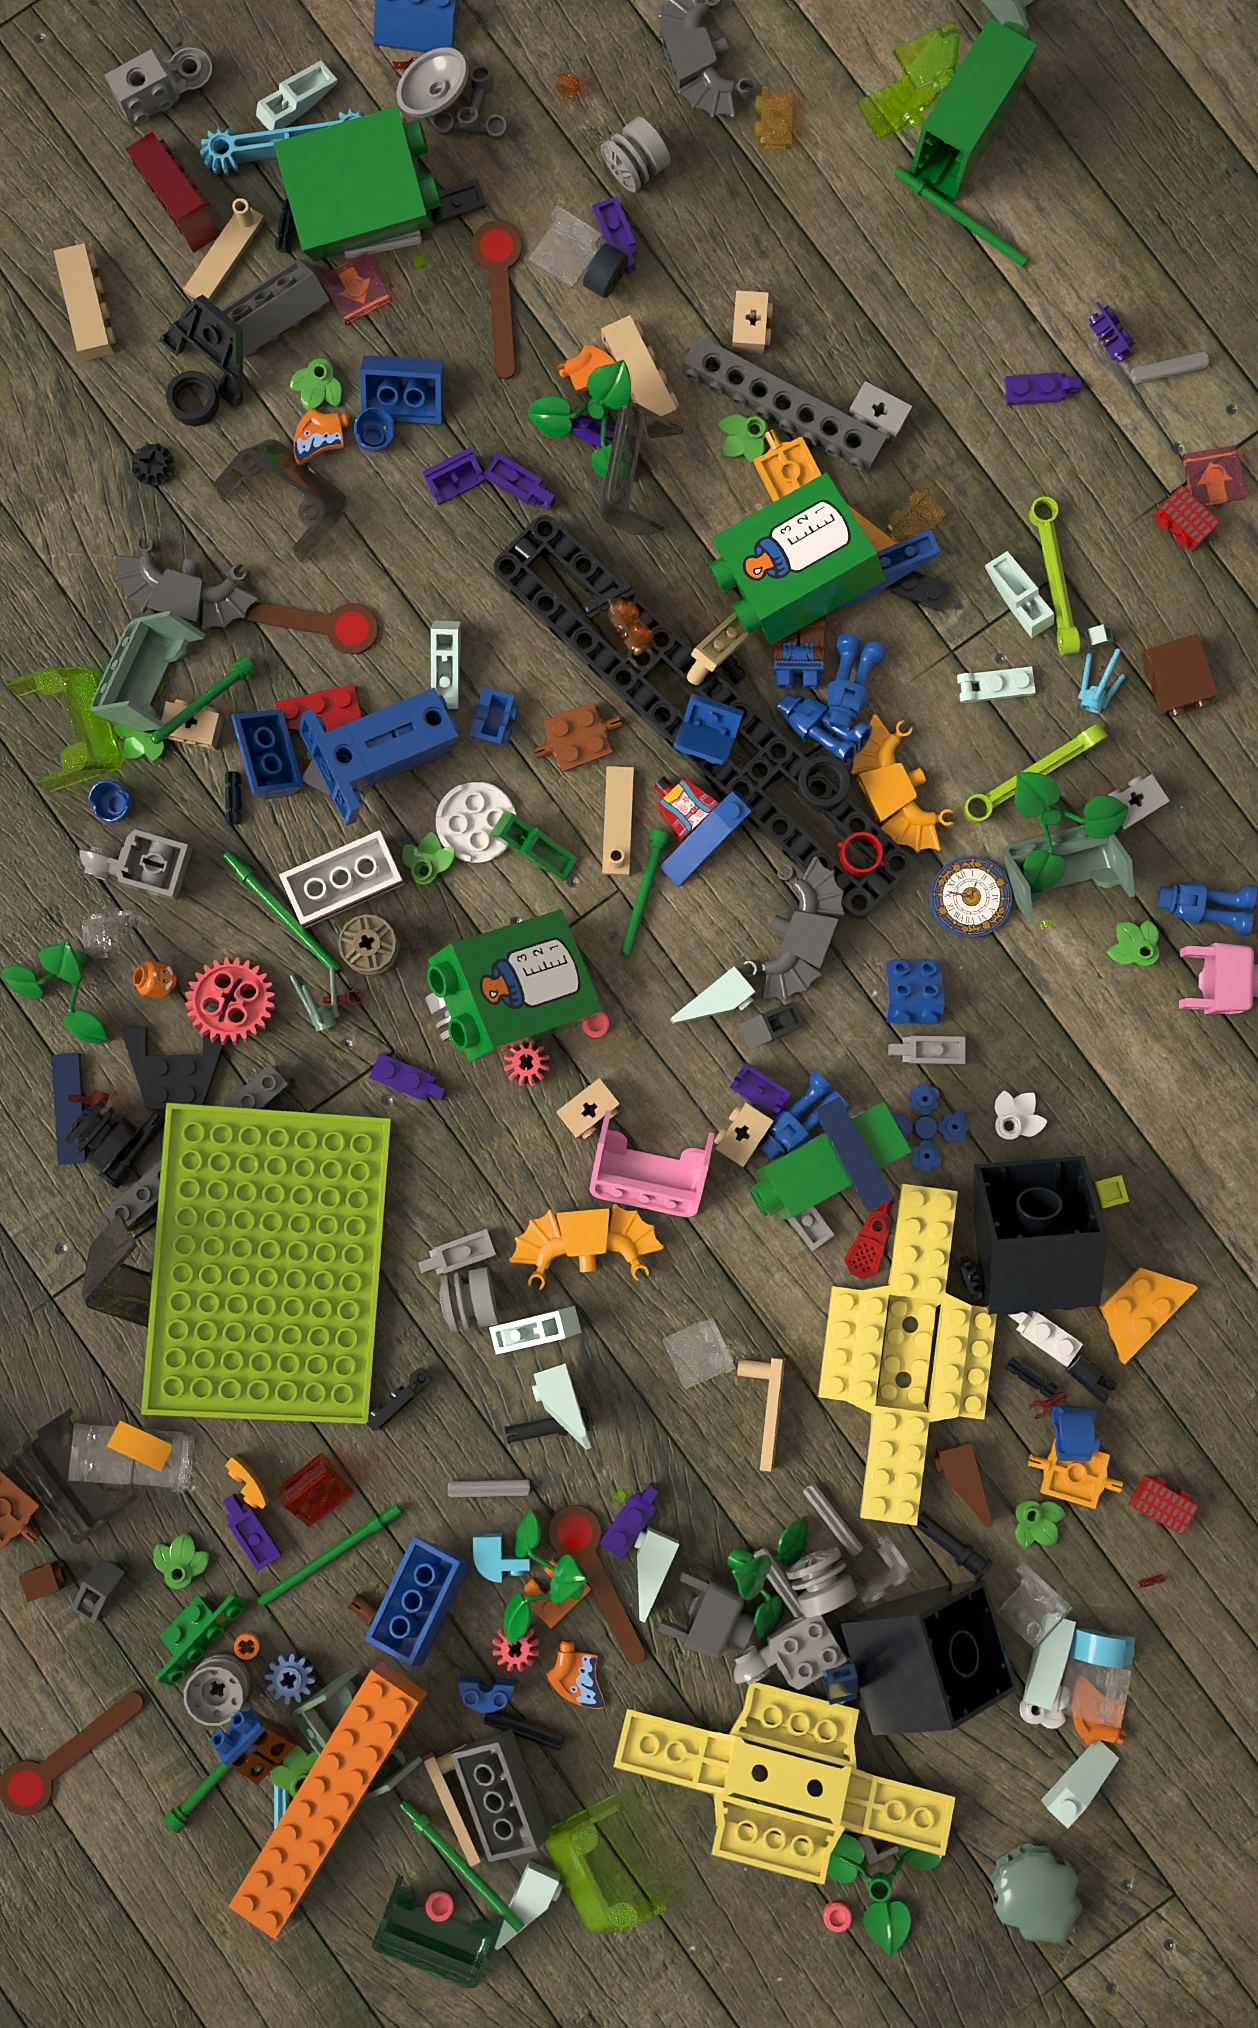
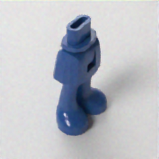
[828,633,887,731]
[777,694,872,766]
[1157,882,1257,936]
[758,1070,851,1160]

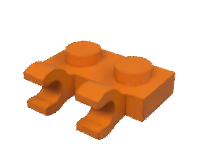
[524,1559,591,1628]

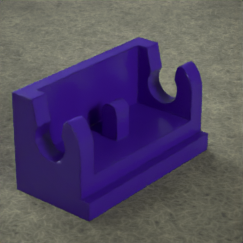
[422,448,485,506]
[729,1063,791,1117]

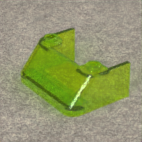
[856,21,961,140]
[6,667,123,792]
[546,1794,667,1934]

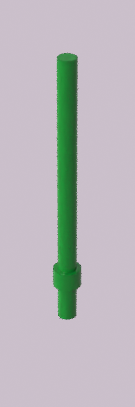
[894,166,1028,267]
[222,850,341,974]
[257,1504,402,1607]
[398,1799,525,1933]

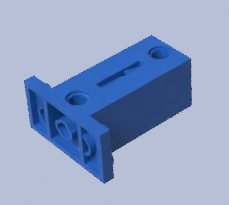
[298,687,459,826]

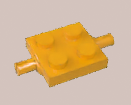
[753,430,821,502]
[1028,1438,1123,1509]

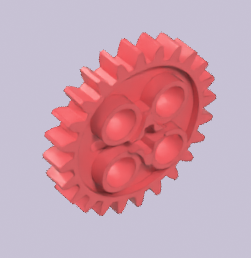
[185,957,276,1045]

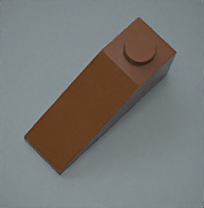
[933,1441,993,1528]

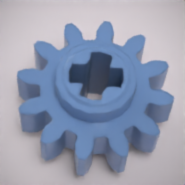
[265,1651,316,1704]

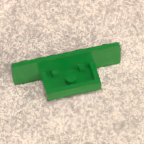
[155,1593,249,1686]

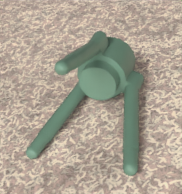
[290,968,340,1032]

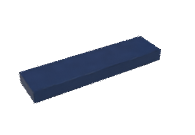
[51,1053,87,1165]
[813,1096,894,1212]

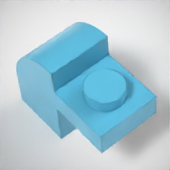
[473,1533,531,1583]
[1070,1629,1136,1668]

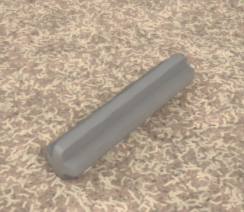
[344,231,422,259]
[1130,352,1209,384]
[448,1480,530,1497]
[803,1483,863,1556]
[754,1548,804,1618]

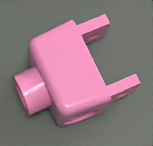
[1179,943,1258,1014]

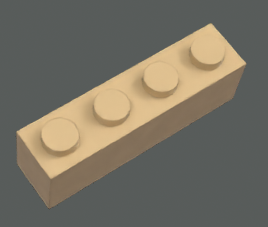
[54,243,116,361]
[601,315,679,431]

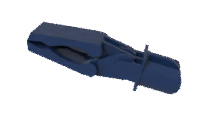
[823,1663,858,1705]

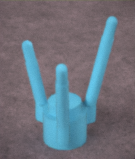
[1078,648,1126,714]

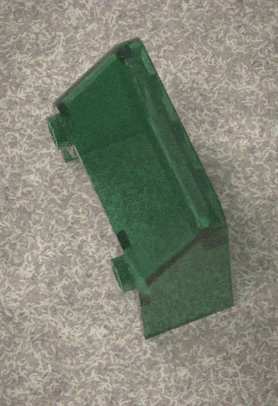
[371,1875,505,1989]

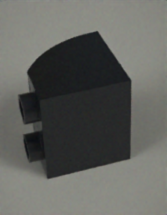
[973,1156,1108,1315]
[841,1579,1018,1735]

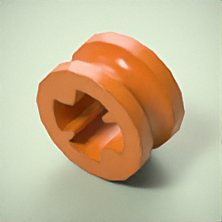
[234,1632,260,1660]

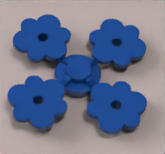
[891,1083,970,1172]

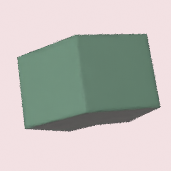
[1085,624,1114,649]

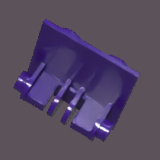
[1088,302,1135,363]

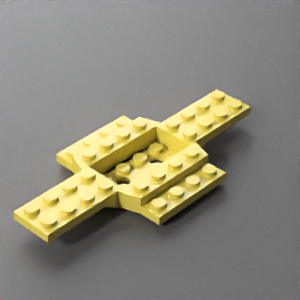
[818,1184,997,1526]
[613,1682,956,1885]

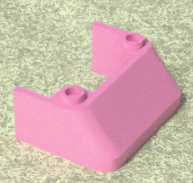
[590,1110,715,1217]

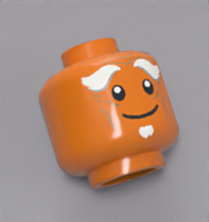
[133,961,177,998]

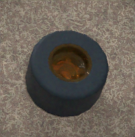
[583,243,629,298]

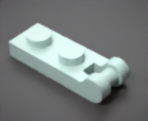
[957,667,1036,703]

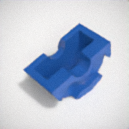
[469,687,519,746]
[1050,1406,1100,1462]
[458,1675,516,1713]

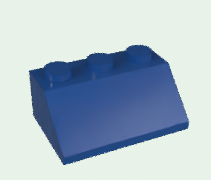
[373,0,460,53]
[360,355,444,424]
[231,709,303,799]

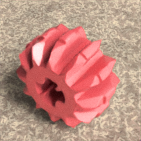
[504,1041,550,1086]
[492,1628,539,1672]

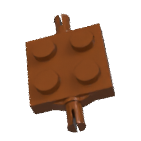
[533,702,622,772]
[0,1468,42,1549]

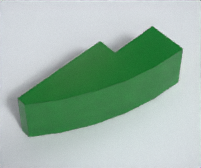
[490,812,578,881]

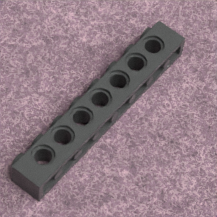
[682,335,887,472]
[103,1064,292,1233]

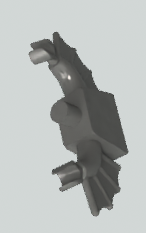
[657,0,754,118]
[114,537,259,631]
[743,856,845,1001]

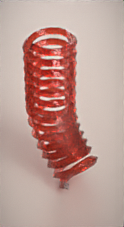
[392,57,417,69]
[1138,1574,1166,1588]

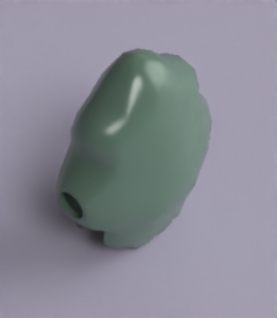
[991,1841,1082,1944]

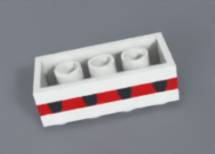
[279,830,405,929]

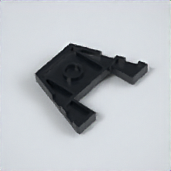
[159,294,243,408]
[121,1027,223,1110]

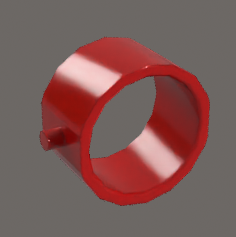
[838,832,885,876]

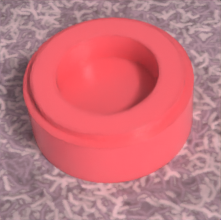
[582,1012,609,1038]
[425,1891,454,1922]
[823,1900,852,1932]

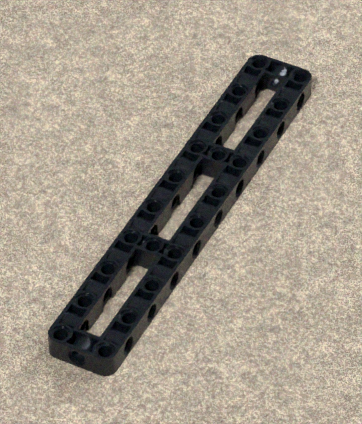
[494,515,911,919]

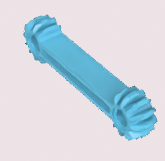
[200,108,365,176]

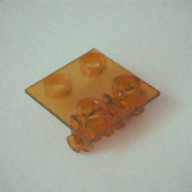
[607,598,656,656]

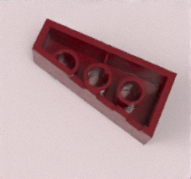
[126,132,219,253]

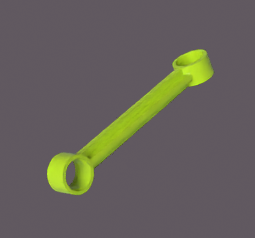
[1029,497,1080,655]
[963,723,1108,823]

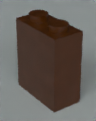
[1141,633,1218,717]

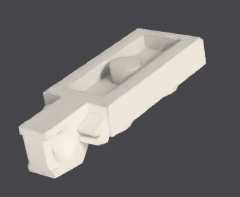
[1008,1311,1083,1367]

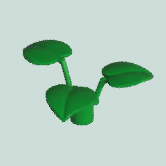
[527,360,636,484]
[1015,772,1128,893]
[0,940,110,1044]
[504,1510,588,1646]
[727,1517,808,1641]
[827,1833,942,1955]

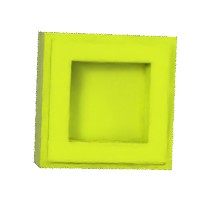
[1093,1175,1129,1209]

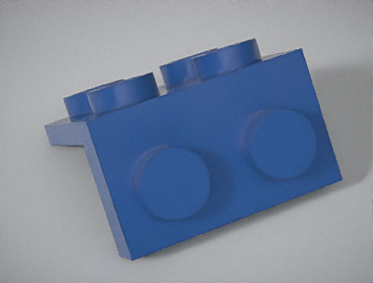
[674,693,744,765]
[886,960,945,1025]

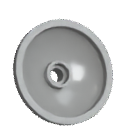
[396,47,468,118]

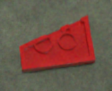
[275,684,362,733]

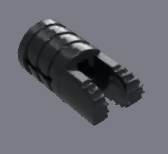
[1065,1352,1117,1404]

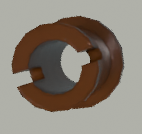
[347,1593,380,1626]

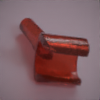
[323,989,361,1007]
[68,1090,109,1106]
[1029,1391,1066,1419]

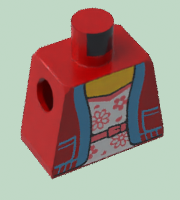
[654,776,719,844]

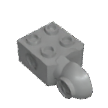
[105,47,212,127]
[80,829,192,901]
[734,1615,847,1690]

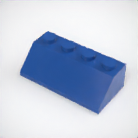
[364,1536,472,1666]

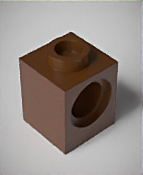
[18,1560,67,1602]

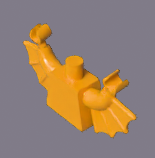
[851,714,955,853]
[509,1204,664,1290]

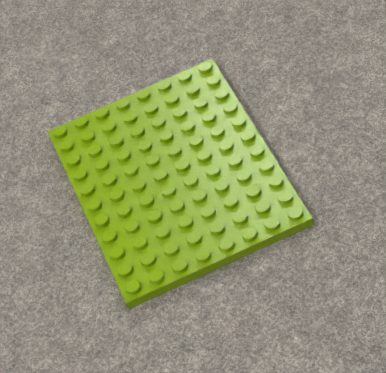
[141,1103,391,1424]

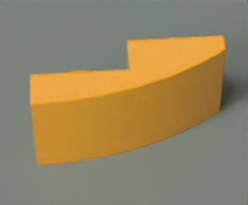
[107,1421,174,1472]
[225,1454,270,1509]

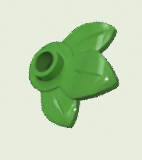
[290,358,342,411]
[718,414,768,463]
[114,714,164,761]
[402,832,455,885]
[1107,920,1159,967]
[1015,1500,1066,1549]
[153,1532,209,1590]
[270,1744,319,1797]

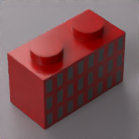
[1153,485,1220,552]
[1128,1475,1199,1536]

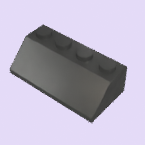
[221,259,330,358]
[450,1729,550,1862]

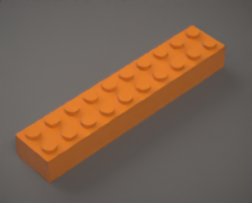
[228,1661,428,1939]

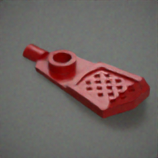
[844,1201,892,1279]

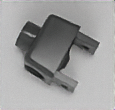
[658,1568,755,1659]

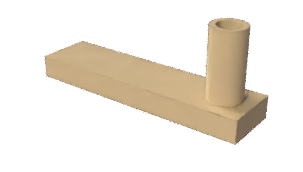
[184,198,266,301]
[687,612,759,685]
[602,766,634,876]
[737,1357,785,1472]
[422,1744,481,1867]

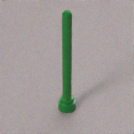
[151,656,256,744]
[621,829,672,957]
[163,1761,232,1833]

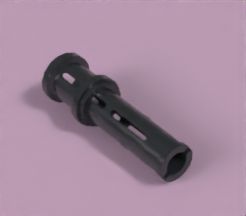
[98,1112,165,1189]
[504,1406,590,1444]
[913,1511,993,1581]

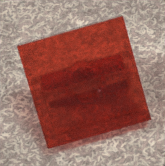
[278,1452,353,1528]

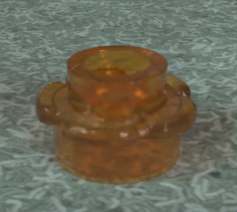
[556,72,581,98]

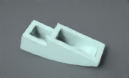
[256,61,338,130]
[985,551,1054,638]
[1022,1614,1076,1710]

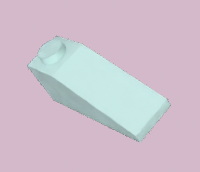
[431,621,461,709]
[670,966,755,1024]
[489,1306,582,1354]
[532,1364,592,1450]
[634,1527,679,1623]
[1041,1740,1119,1828]
[493,1860,562,1950]

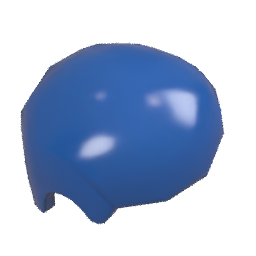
[354,407,394,453]
[88,780,133,823]

